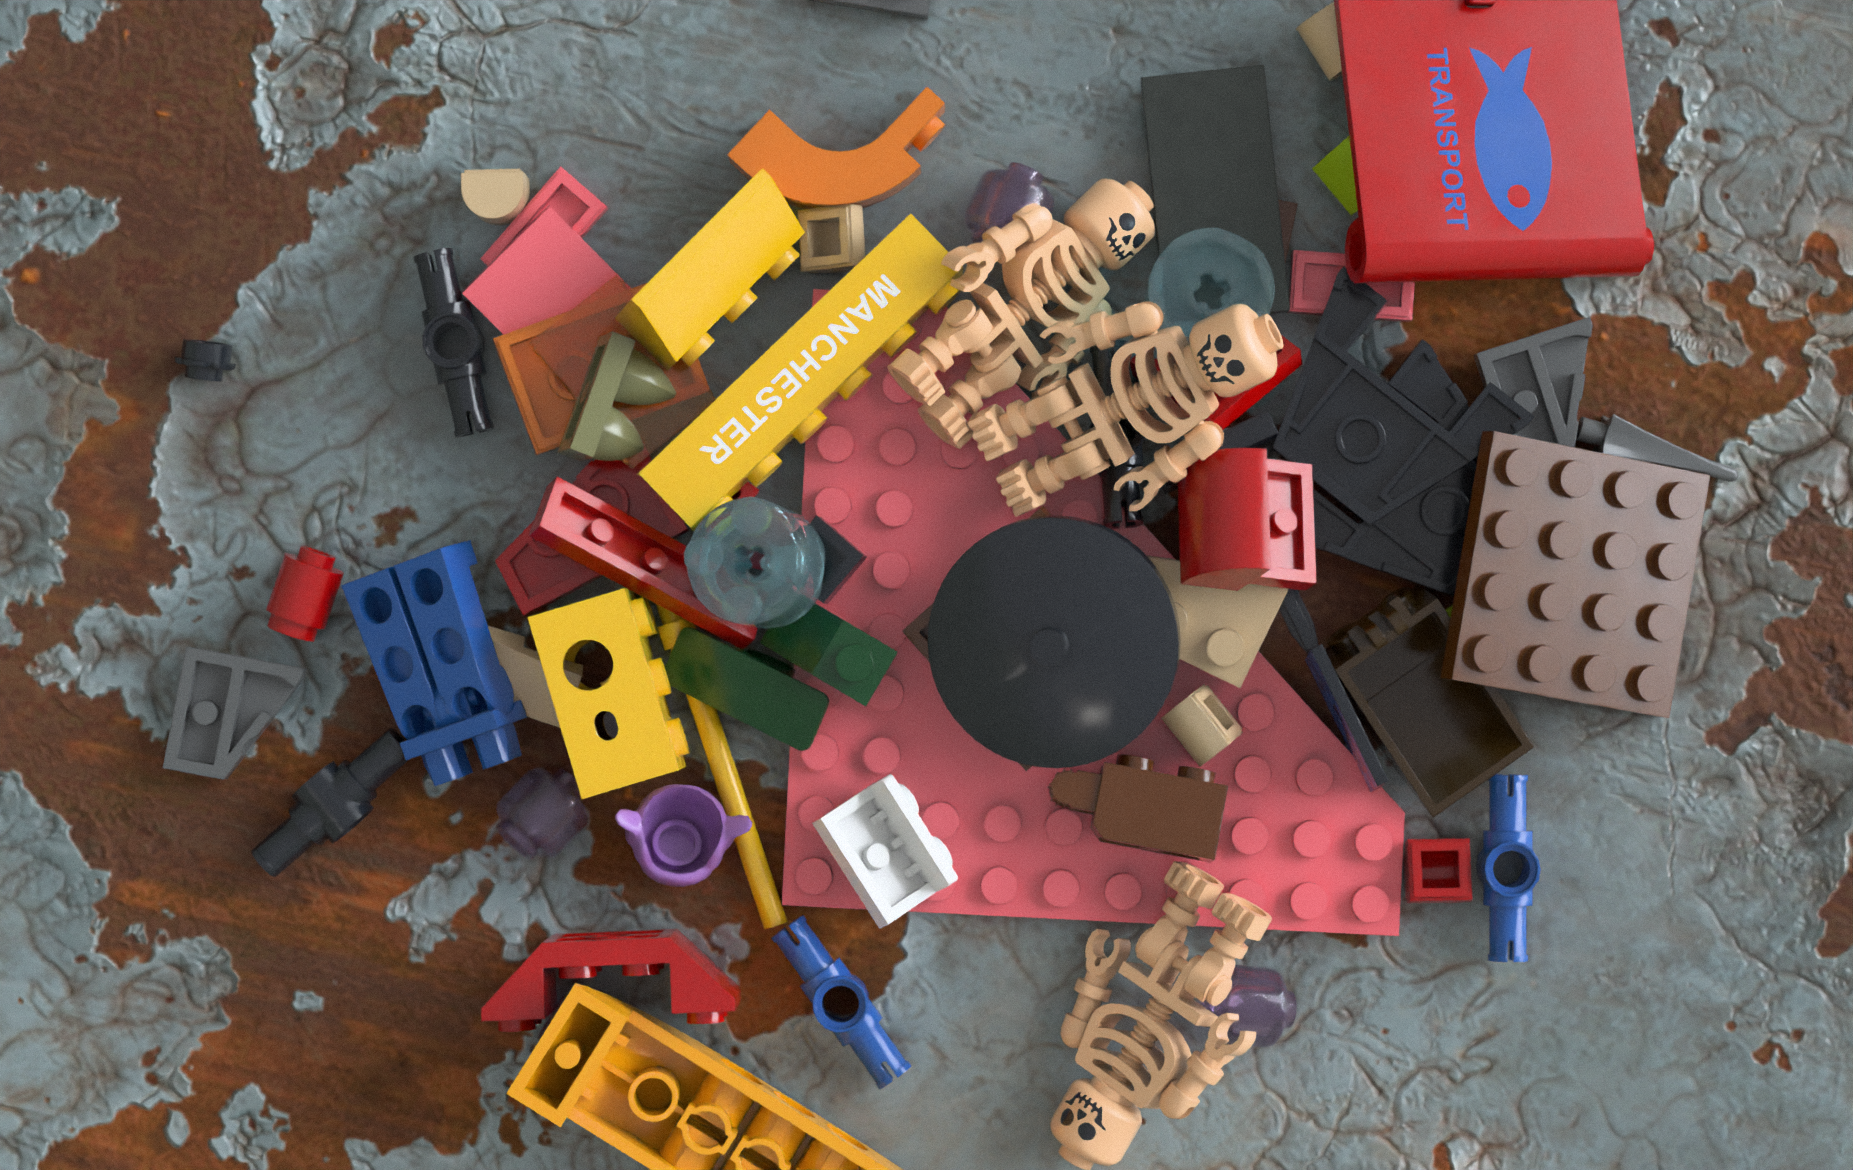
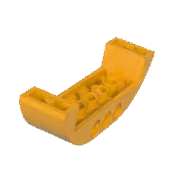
[506,983,903,1170]

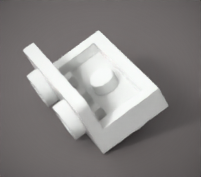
[812,774,958,929]

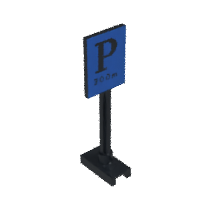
[1162,410,1389,792]

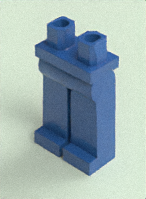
[341,540,527,786]

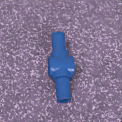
[1476,774,1541,962]
[771,915,911,1089]

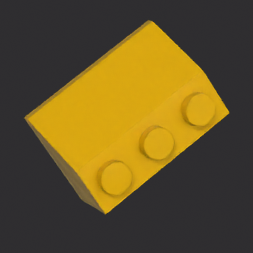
[615,168,805,371]

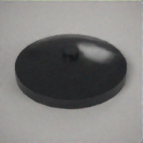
[928,515,1181,768]

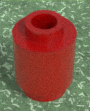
[266,546,344,642]

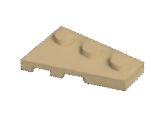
[1146,555,1289,688]

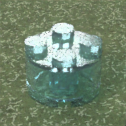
[1145,228,1275,344]
[684,497,826,628]

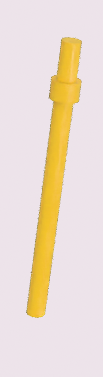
[655,603,788,930]

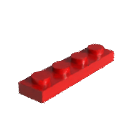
[529,476,770,649]

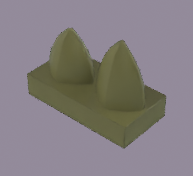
[557,331,676,461]

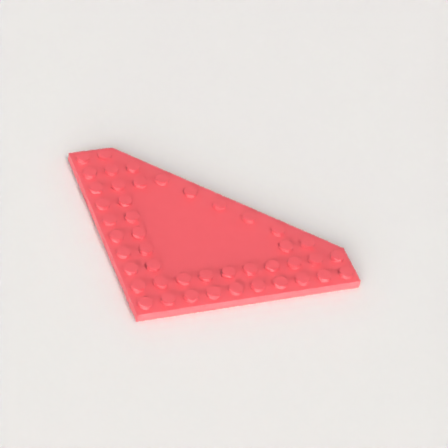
[782,289,1405,936]

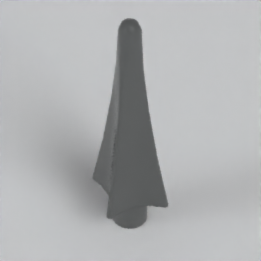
[1576,414,1738,482]

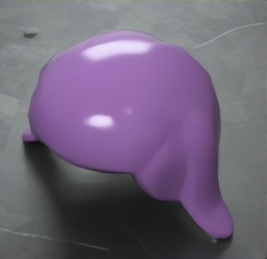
[615,784,752,887]

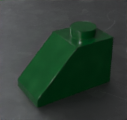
[760,589,898,706]

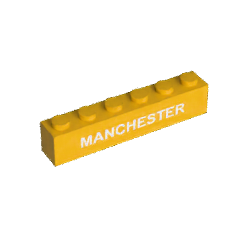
[637,213,963,532]

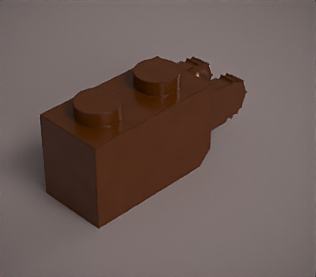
[1047,754,1228,863]

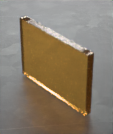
[530,275,716,469]

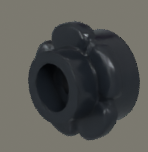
[174,339,236,382]

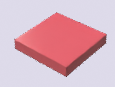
[461,205,631,335]

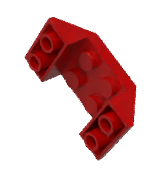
[481,929,741,1032]

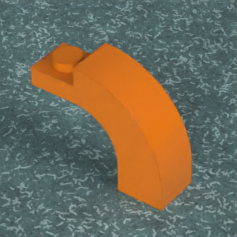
[727,87,945,209]

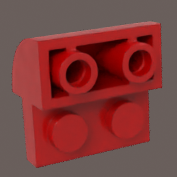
[1178,448,1316,591]

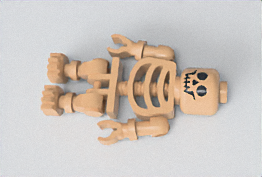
[888,178,1155,449]
[967,301,1283,517]
[1050,861,1272,1170]

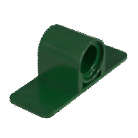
[665,627,829,751]

